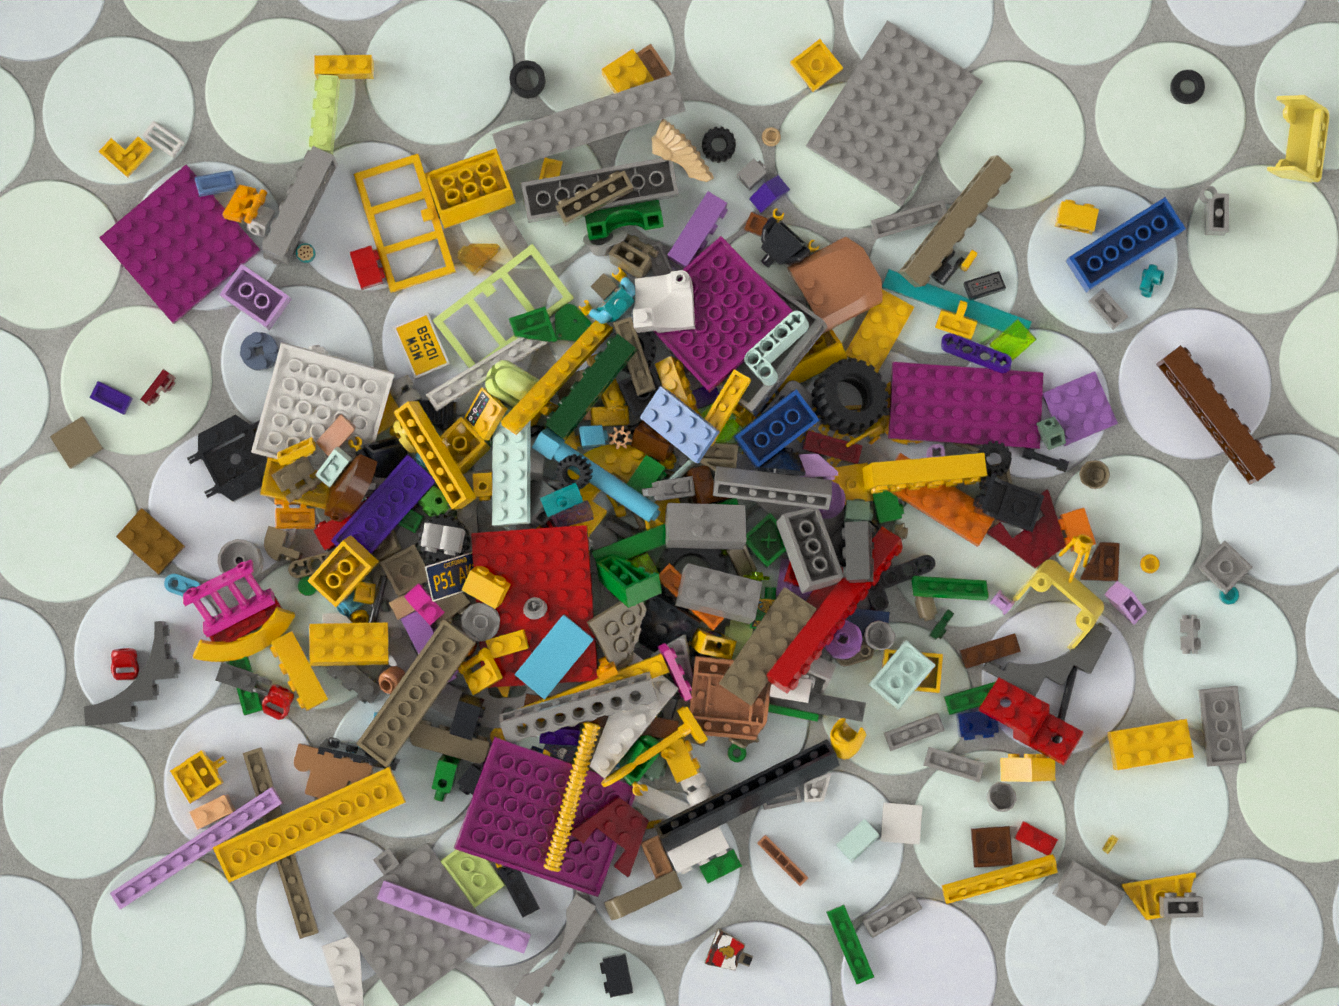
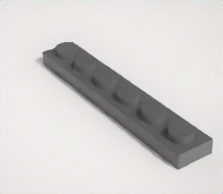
[769,692,866,722]

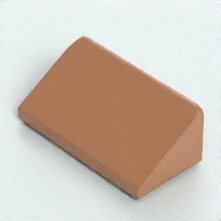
[316,414,356,456]

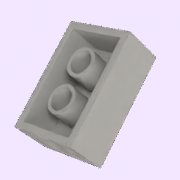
[1052,861,1125,926]

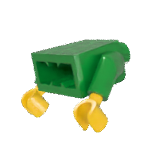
[619,735,676,796]

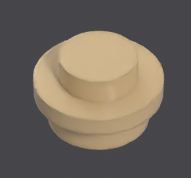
[762,127,781,147]

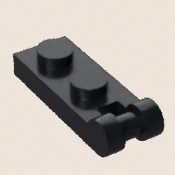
[498,867,540,918]

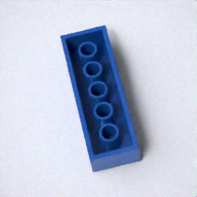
[1066,197,1186,293]

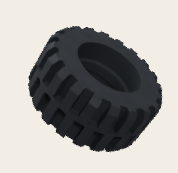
[811,358,889,435]
[655,548,729,611]

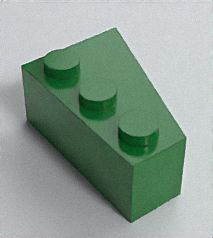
[596,555,662,608]

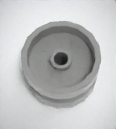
[217,539,264,583]

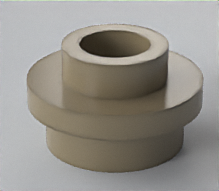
[894,523,908,541]

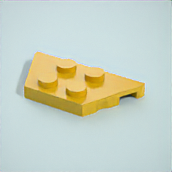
[1121,872,1196,920]

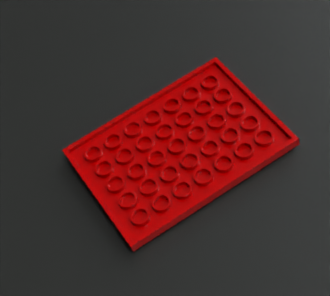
[471,525,598,688]

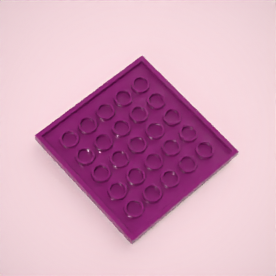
[99,164,261,324]
[653,236,793,393]

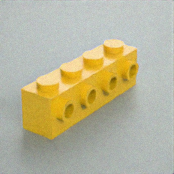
[655,356,702,417]
[270,631,328,711]

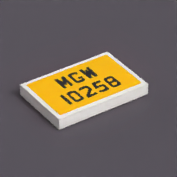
[393,312,450,380]

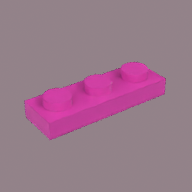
[658,643,692,702]

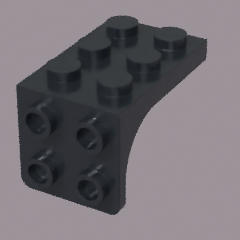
[973,472,1044,532]

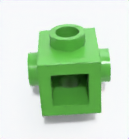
[418,485,450,517]

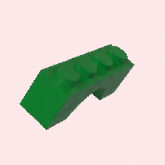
[585,199,664,240]

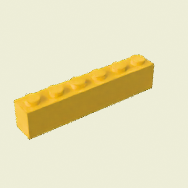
[394,401,477,509]

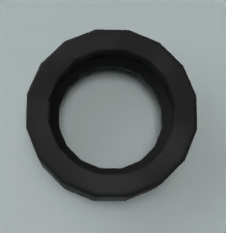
[509,60,546,99]

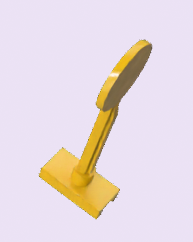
[601,706,708,787]

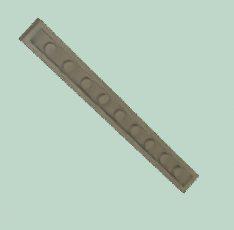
[243,747,319,939]

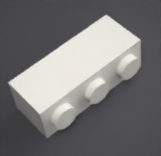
[667,826,729,874]

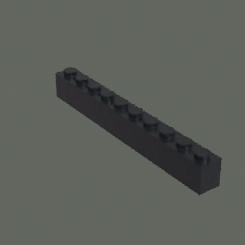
[654,739,840,852]

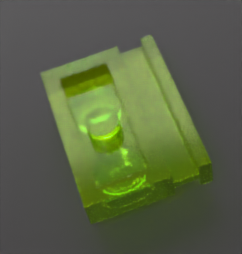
[989,318,1037,361]

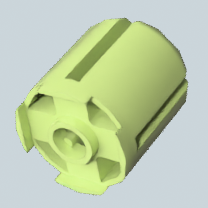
[485,360,539,408]

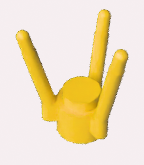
[846,422,884,447]
[1059,534,1093,583]

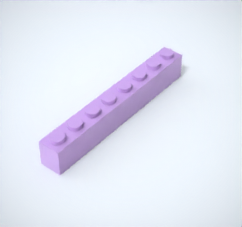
[377,880,531,954]

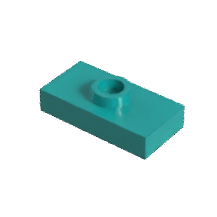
[540,483,583,517]

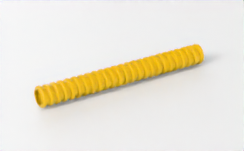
[544,722,601,872]

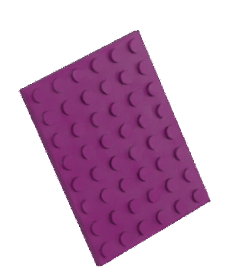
[454,737,636,897]

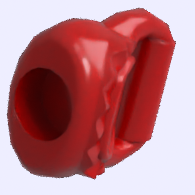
[111,648,139,680]
[262,684,294,720]

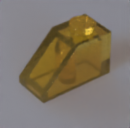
[457,244,501,276]

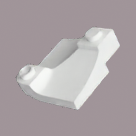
[633,270,695,333]

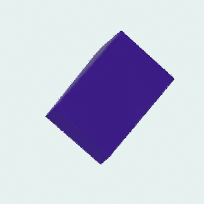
[749,175,790,213]

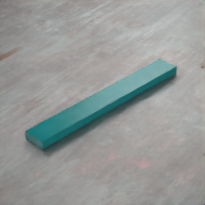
[882,269,1032,340]

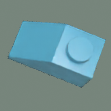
[579,425,609,450]

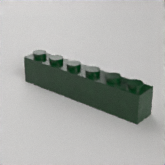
[545,334,638,440]

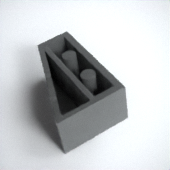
[842,521,875,583]

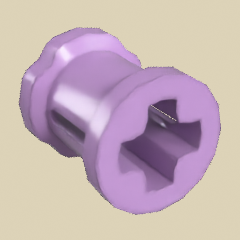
[926,444,945,458]
[990,590,1015,615]

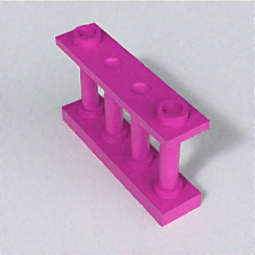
[183,559,275,638]

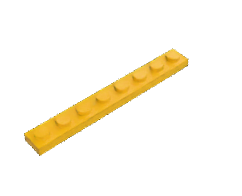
[501,320,613,435]
[518,653,669,727]

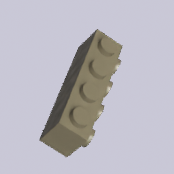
[556,171,633,226]

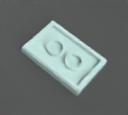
[868,640,936,710]

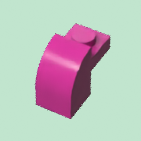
[404,583,445,625]

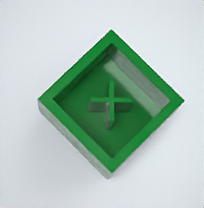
[745,513,786,569]

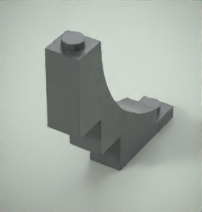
[982,622,1112,696]

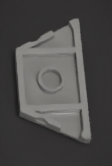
[651,635,693,699]

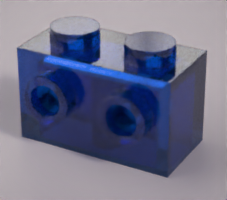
[956,711,999,740]

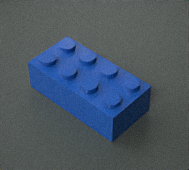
[732,389,820,467]

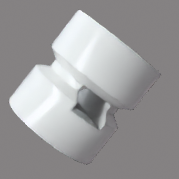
[680,771,713,806]

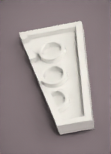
[322,937,364,1006]

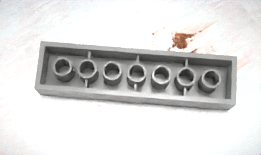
[521,158,679,223]

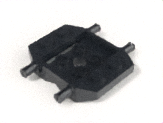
[187,414,268,502]

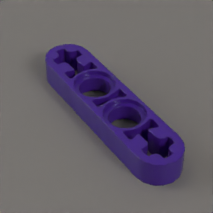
[941,333,1012,373]

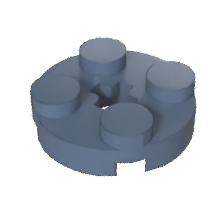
[240,332,279,371]

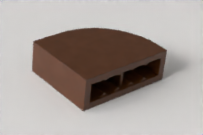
[324,454,377,522]

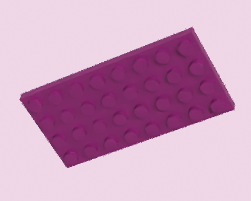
[888,362,1043,449]

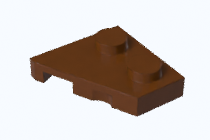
[1080,542,1120,582]

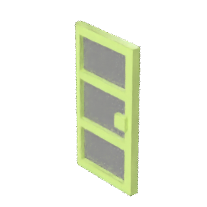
[432,244,574,368]

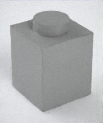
[737,159,767,191]

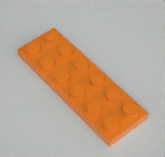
[887,453,994,547]

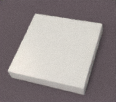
[880,802,922,845]

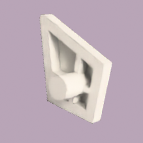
[803,773,831,802]

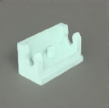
[836,819,880,863]

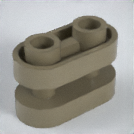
[835,641,875,667]

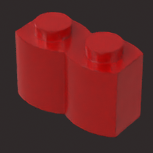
[349,246,386,290]

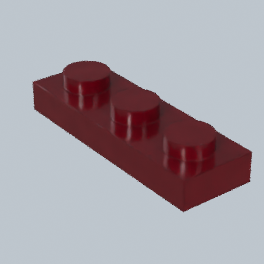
[802,430,863,464]

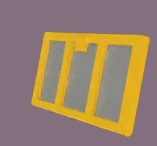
[353,154,456,293]

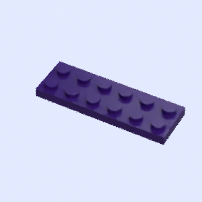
[331,454,436,554]

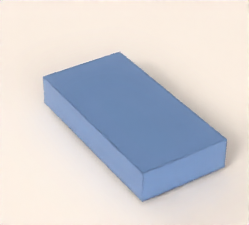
[195,170,237,197]

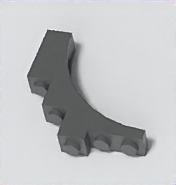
[84,621,181,726]

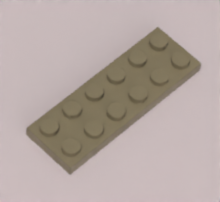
[719,587,816,706]

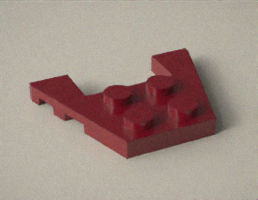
[987,489,1066,569]
[569,797,649,877]

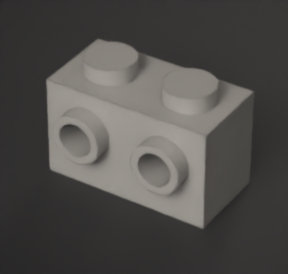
[1159,892,1203,918]

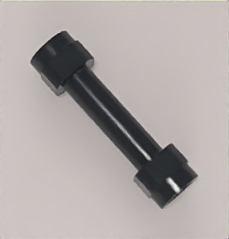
[1022,447,1069,472]

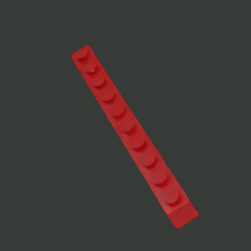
[767,526,903,694]

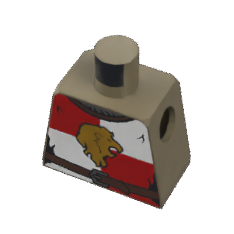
[704,928,753,971]

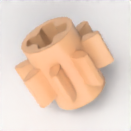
[608,426,632,449]

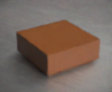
[744,212,769,237]

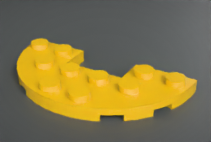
[562,444,650,537]

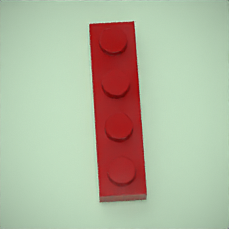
[209,595,283,643]

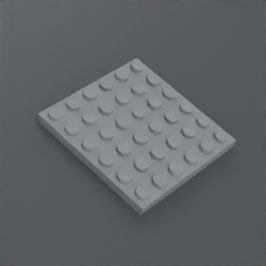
[333,843,490,1006]

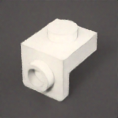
[247,205,275,238]

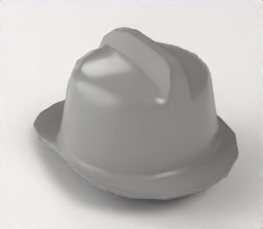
[583,230,627,256]

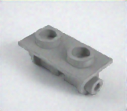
[1180,615,1201,654]

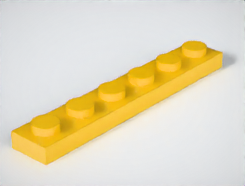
[941,854,1058,904]

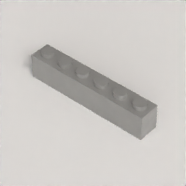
[713,466,832,510]

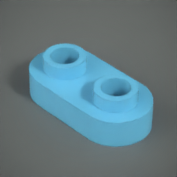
[164,574,201,597]

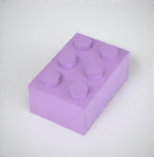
[220,264,292,330]

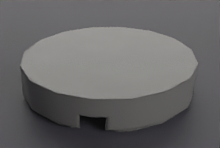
[461,602,500,641]

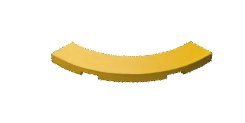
[193,607,295,662]

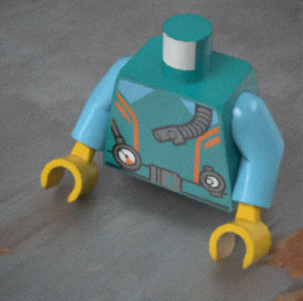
[579,267,635,324]

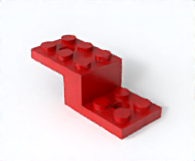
[979,678,1084,765]

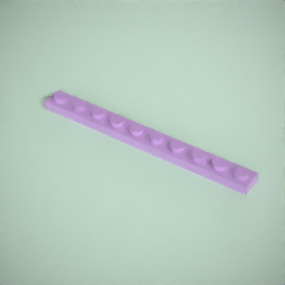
[110,787,283,909]

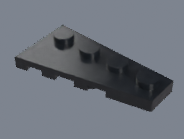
[317,737,400,771]

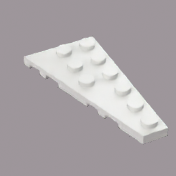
[590,652,679,779]

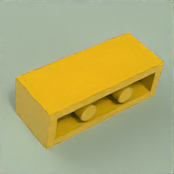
[314,55,374,80]

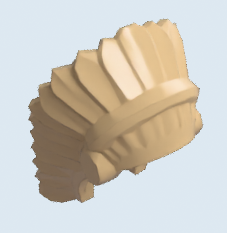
[651,119,714,182]

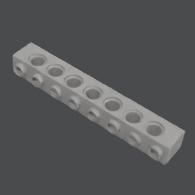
[499,672,657,743]

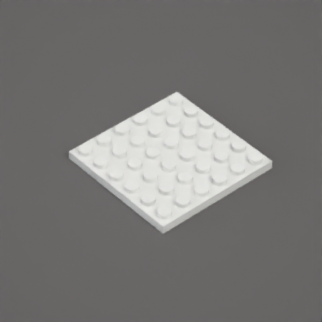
[251,342,394,470]

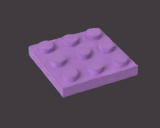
[1042,371,1118,446]

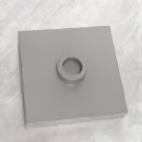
[1197,541,1253,594]

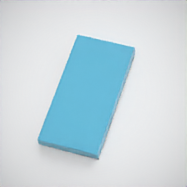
[515,614,594,700]

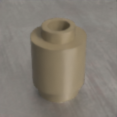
[915,596,938,622]

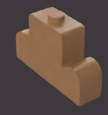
[294,743,374,799]

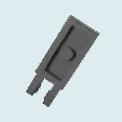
[215,662,272,696]

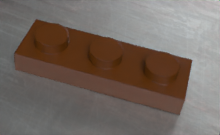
[959,633,1021,669]

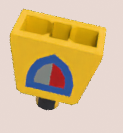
[691,628,737,659]

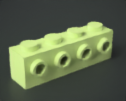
[309,74,341,155]

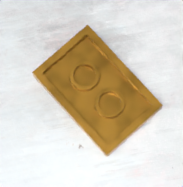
[116,508,185,575]

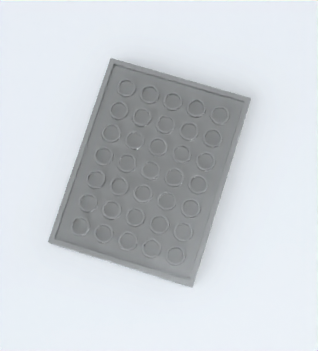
[806,20,983,207]

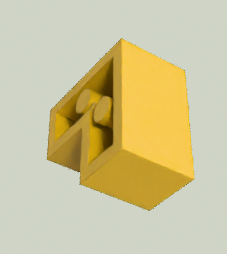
[1000,754,1056,782]

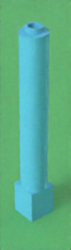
[532,428,660,522]

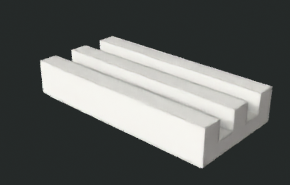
[142,121,185,158]

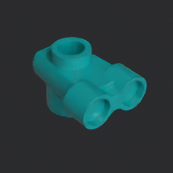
[1139,264,1164,298]

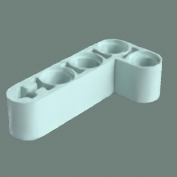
[744,311,809,386]

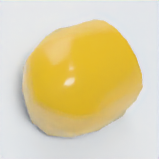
[830,718,867,760]

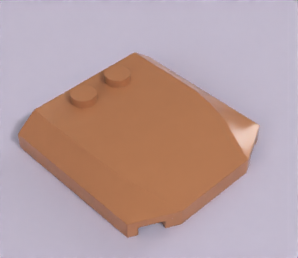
[787,237,882,333]
[689,656,771,740]

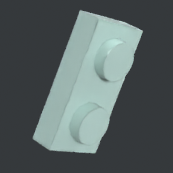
[315,446,352,487]

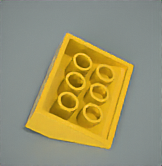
[425,148,516,229]

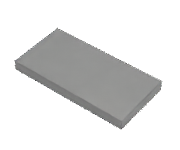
[1198,686,1247,767]

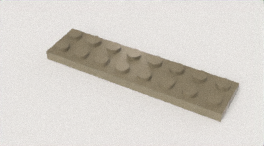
[356,619,476,767]

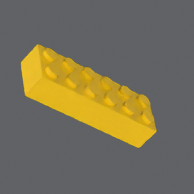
[862,453,987,494]

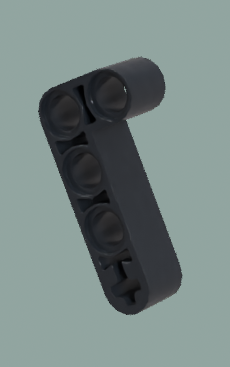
[867,555,936,611]

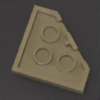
[587,601,646,670]

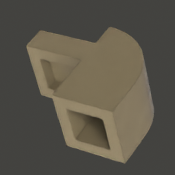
[264,526,303,562]

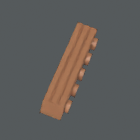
[757,835,808,886]

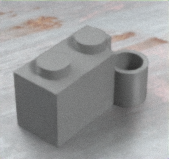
[1199,186,1229,236]

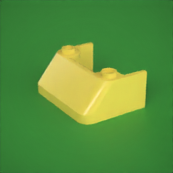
[1267,95,1329,182]
[1011,560,1104,650]

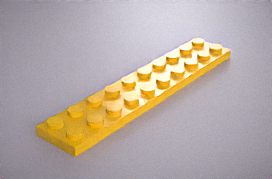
[213,766,406,883]

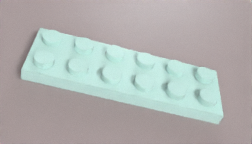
[492,410,531,527]

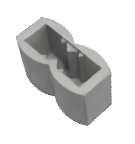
[420,523,465,556]

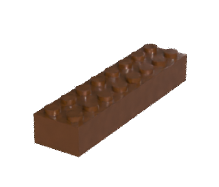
[1156,345,1276,485]

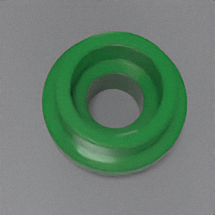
[727,744,747,762]

